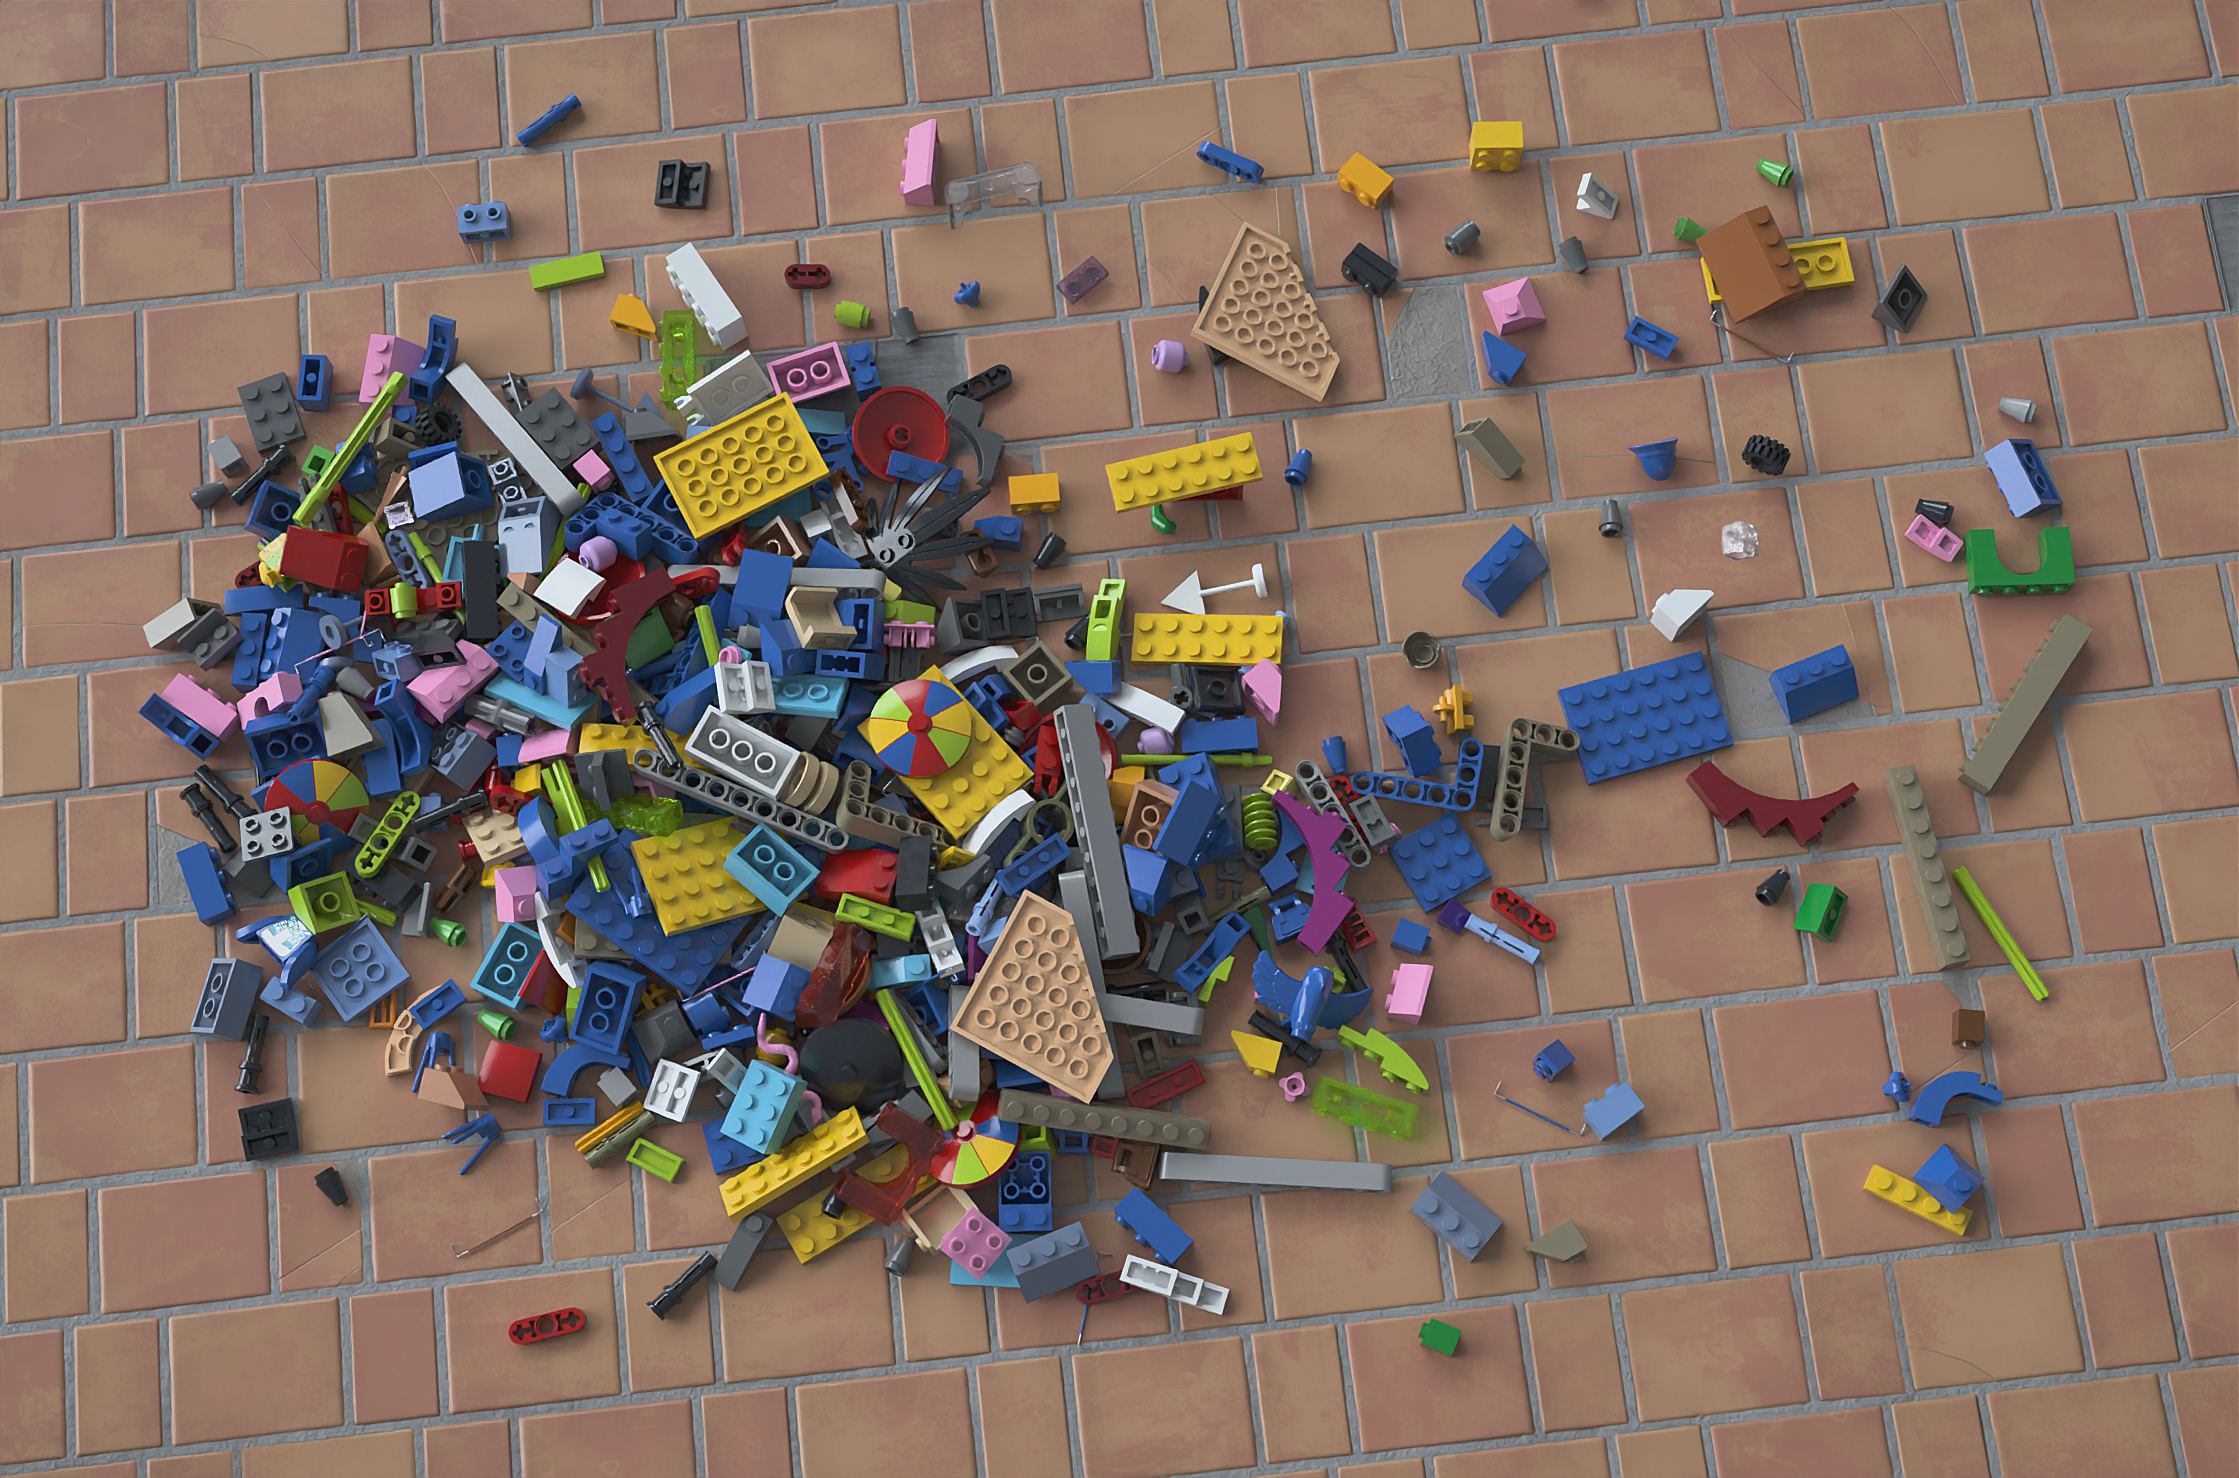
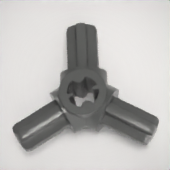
[1166,663,1217,719]

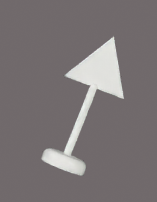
[1160,563,1268,614]

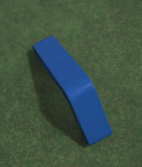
[565,492,698,565]
[641,587,733,701]
[1351,738,1484,812]

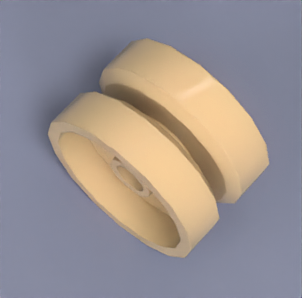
[779,752,839,817]

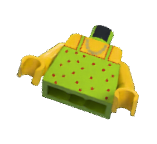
[257,529,322,593]

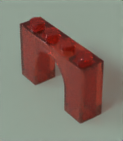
[832,1101,946,1227]

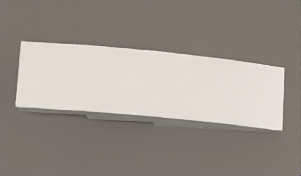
[813,467,868,560]
[1094,681,1186,735]
[913,899,965,978]
[1120,1254,1229,1316]

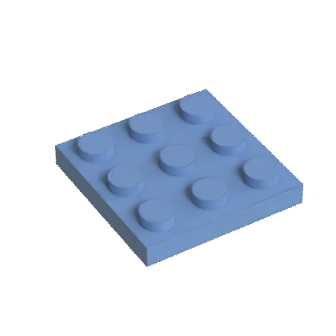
[309,917,412,1024]

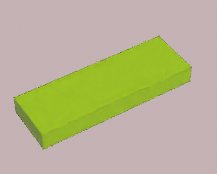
[529,251,606,292]
[835,893,917,942]

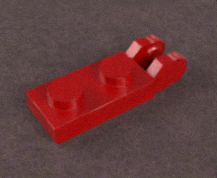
[721,520,747,568]
[1033,725,1062,797]

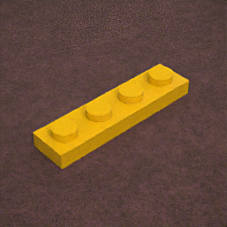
[1863,1164,1973,1236]

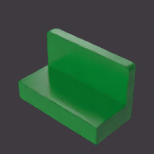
[1793,883,1848,943]

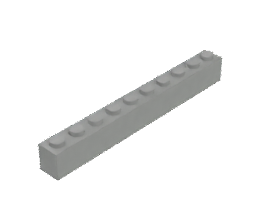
[1053,703,1140,961]

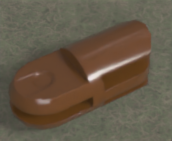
[434,860,482,915]

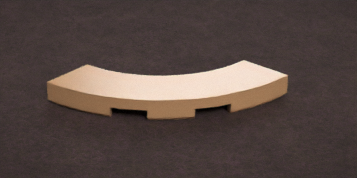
[385,985,441,1077]

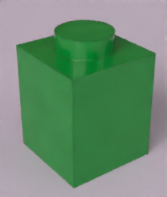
[1418,1318,1461,1357]

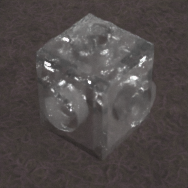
[1721,520,1759,561]

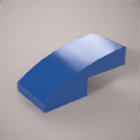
[962,681,1011,734]

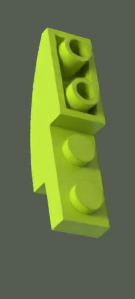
[1086,579,1128,660]
[541,767,589,838]
[1337,1025,1429,1095]

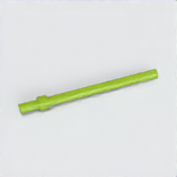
[408,532,486,649]
[1121,752,1272,768]

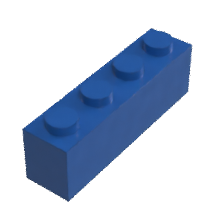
[590,411,654,508]

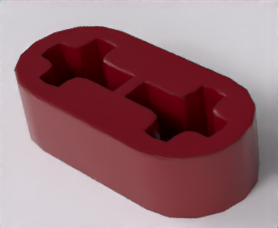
[784,264,831,289]

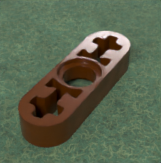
[828,468,872,535]

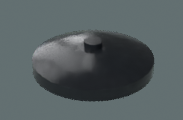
[799,1016,904,1114]

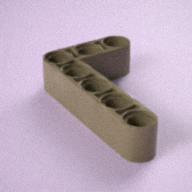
[1490,718,1580,842]
[836,761,962,853]

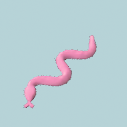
[756,1013,823,1130]

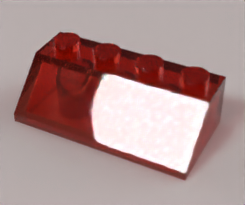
[795,922,876,1028]

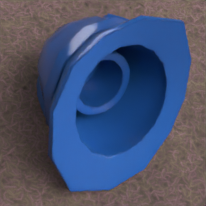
[1628,437,1678,481]

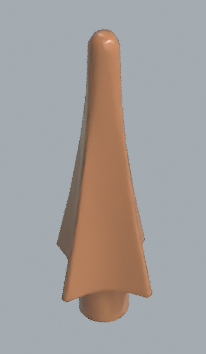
[372,466,412,526]

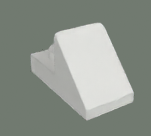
[1577,173,1619,219]

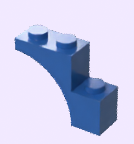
[309,592,386,664]
[374,678,434,778]
[1258,806,1307,897]
[536,818,619,902]

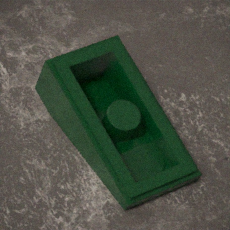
[1242,906,1273,958]

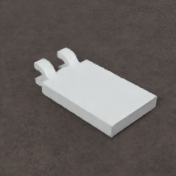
[674,350,775,427]

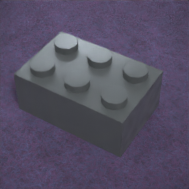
[515,387,603,478]

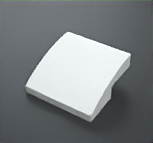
[534,558,607,619]
[714,660,776,714]
[643,1058,701,1123]

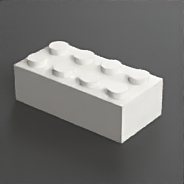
[666,242,748,351]

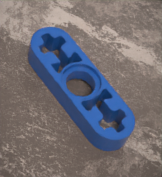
[1197,142,1264,183]

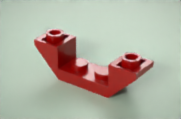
[365,581,463,617]

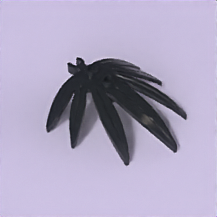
[861,466,997,613]

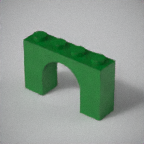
[1963,527,2075,597]

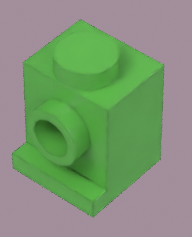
[301,445,336,483]

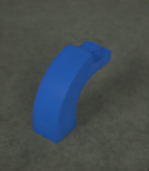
[409,314,459,404]
[137,692,220,761]
[518,795,584,876]
[1172,910,1252,994]
[541,1043,634,1098]
[1908,1071,2004,1128]

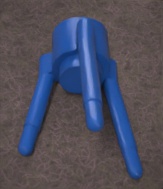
[604,867,654,919]
[412,1032,455,1093]
[442,1112,502,1175]

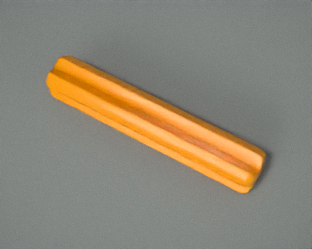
[575,1100,645,1154]

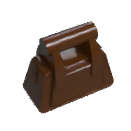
[959,527,999,578]
[1111,1140,1162,1192]

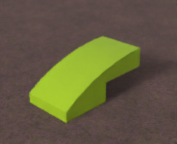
[1198,956,1235,1007]

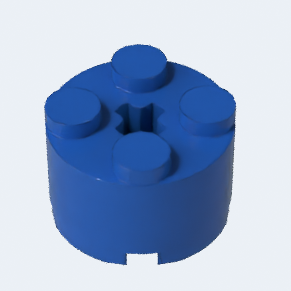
[677,984,731,1044]

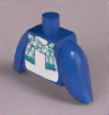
[235,914,319,991]

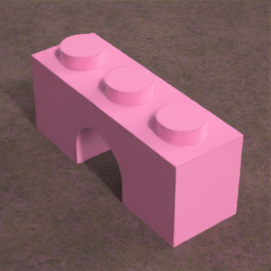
[237,671,303,731]

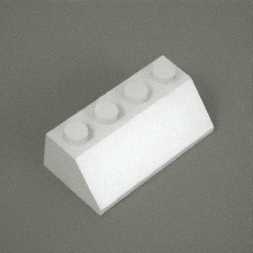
[684,705,801,802]

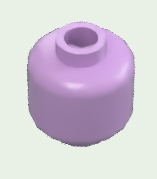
[1152,340,1189,373]
[579,536,618,573]
[1137,726,1177,755]

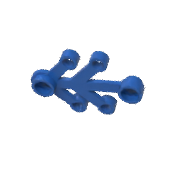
[813,425,871,502]

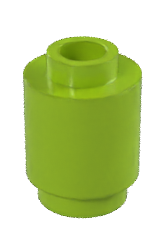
[834,300,871,329]
[390,582,418,619]

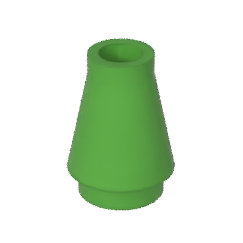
[1756,158,1794,187]
[1673,217,1709,243]
[428,916,468,947]
[477,1009,517,1040]

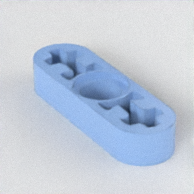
[385,530,433,589]

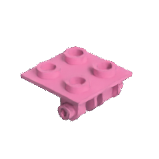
[884,621,938,648]
[938,1206,1013,1281]

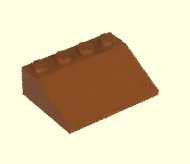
[1695,205,1807,324]

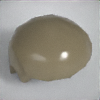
[1402,630,1442,670]

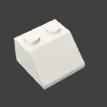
[1650,589,1714,642]

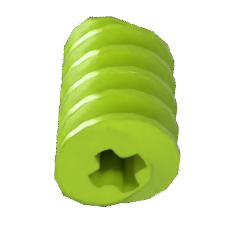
[1242,793,1278,850]

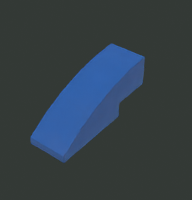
[224,584,303,617]

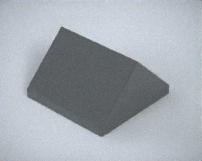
[1871,264,1928,333]
[223,847,275,899]

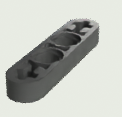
[888,987,949,1074]

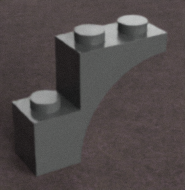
[944,394,1005,487]
[895,853,996,912]

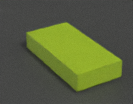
[626,1136,685,1184]

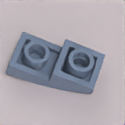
[487,457,528,505]

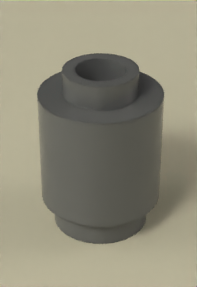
[1444,220,1480,255]

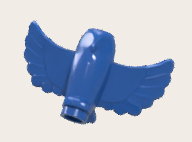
[1252,950,1373,1041]

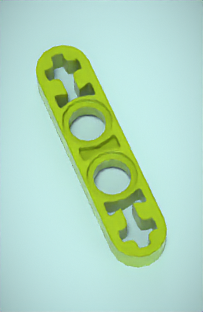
[355,791,420,878]

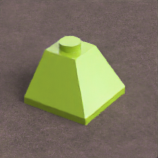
[287,871,362,934]

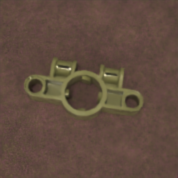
[1003,779,1077,878]

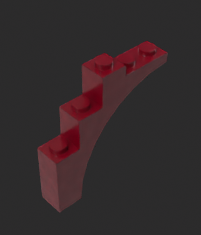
[578,567,676,728]
[1685,760,1860,847]

